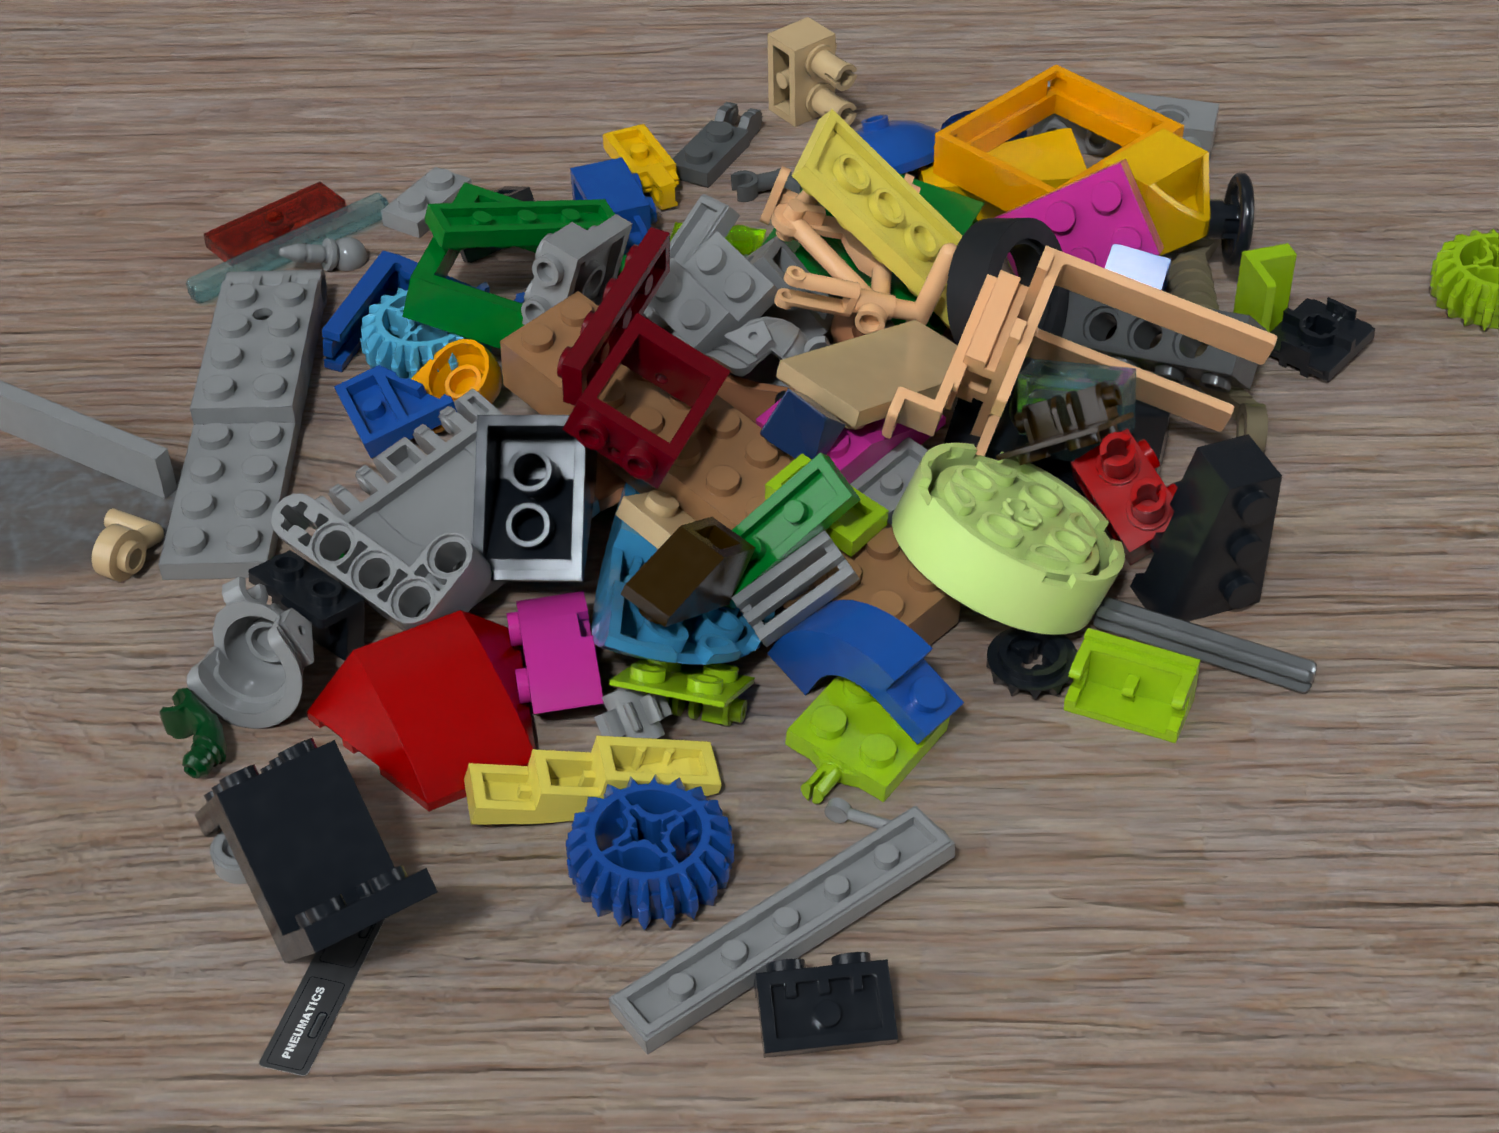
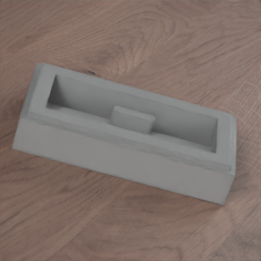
[732,530,860,647]

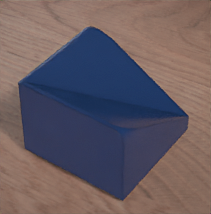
[760,388,846,459]

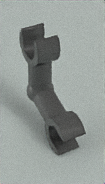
[731,168,802,202]

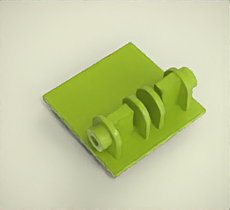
[609,659,755,726]

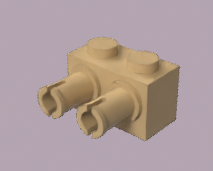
[767,17,857,127]

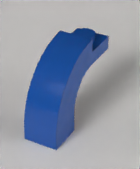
[767,600,964,745]

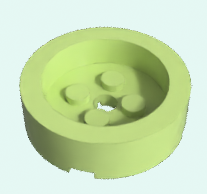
[892,443,1125,635]

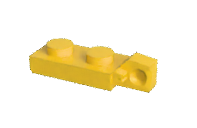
[603,124,679,210]

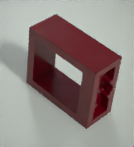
[562,313,731,489]

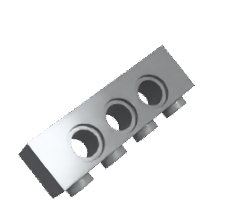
[1033,83,1220,163]

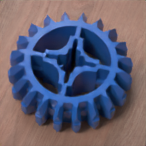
[566,774,735,931]

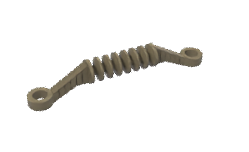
[1166,199,1268,453]

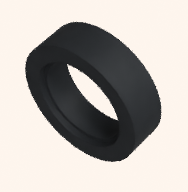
[947,218,1069,372]

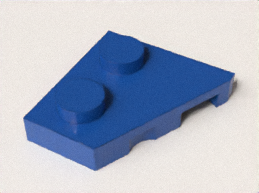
[334,365,458,458]

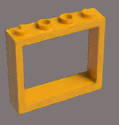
[933,64,1184,212]

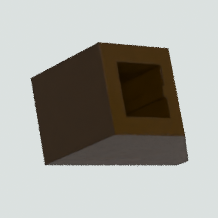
[621,517,756,627]

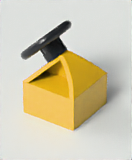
[1102,128,1255,269]

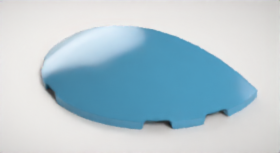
[592,482,775,665]

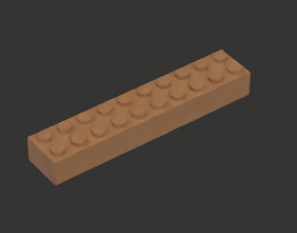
[500,291,961,645]

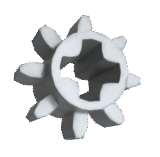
[594,688,673,739]

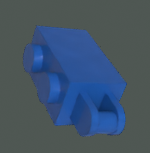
[570,157,657,254]

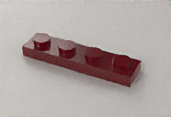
[557,227,670,406]

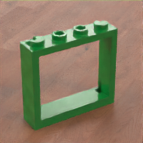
[402,182,627,349]

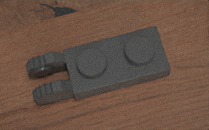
[673,101,763,188]

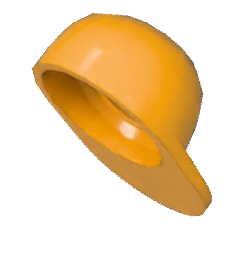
[411,339,502,434]

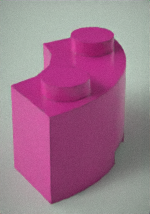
[506,591,604,714]

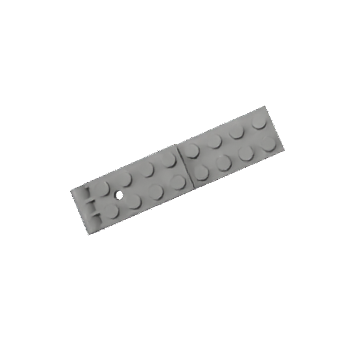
[158,269,327,580]

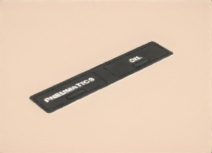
[259,918,386,1076]

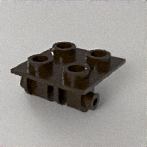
[996,381,1134,465]

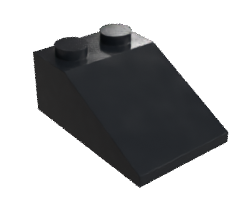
[472,415,597,582]

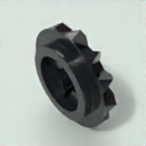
[986,627,1078,700]

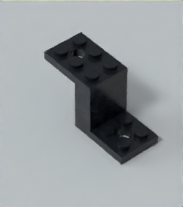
[194,738,438,963]

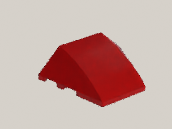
[307,610,536,812]

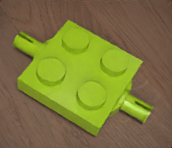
[785,676,950,804]

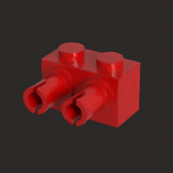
[1071,428,1178,565]

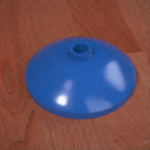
[856,115,940,174]

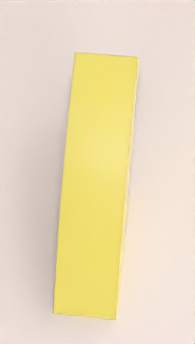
[464,736,722,825]

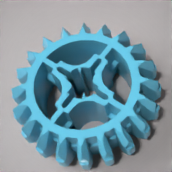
[360,288,492,379]

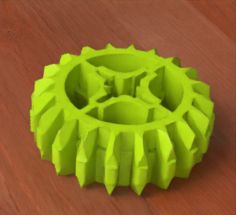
[1430,229,1499,331]

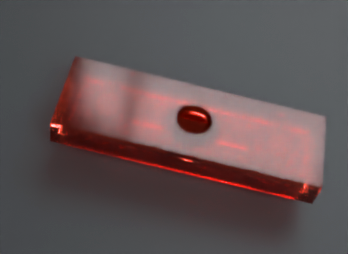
[203,181,347,267]

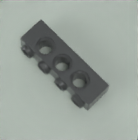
[1061,290,1268,393]

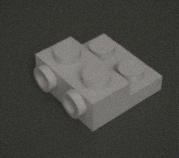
[521,214,633,325]
[643,231,778,354]

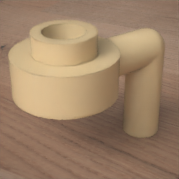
[92,508,164,582]

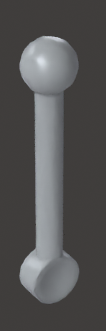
[824,798,948,836]

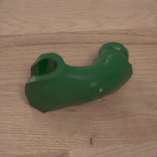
[159,688,227,779]

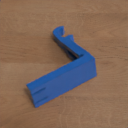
[322,251,525,372]

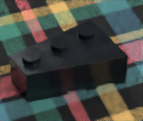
[1130,434,1282,622]

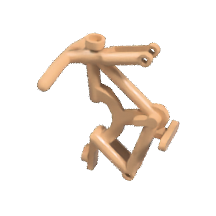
[759,166,957,334]

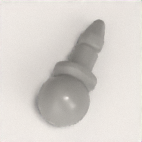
[279,237,367,271]

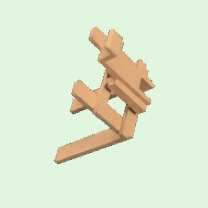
[882,246,1278,456]

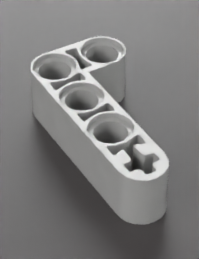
[271,493,492,631]

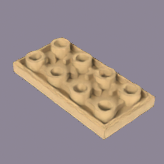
[776,320,958,430]

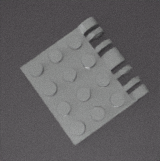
[315,389,600,617]

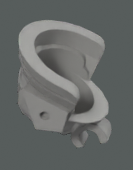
[705,316,831,388]
[187,576,314,729]

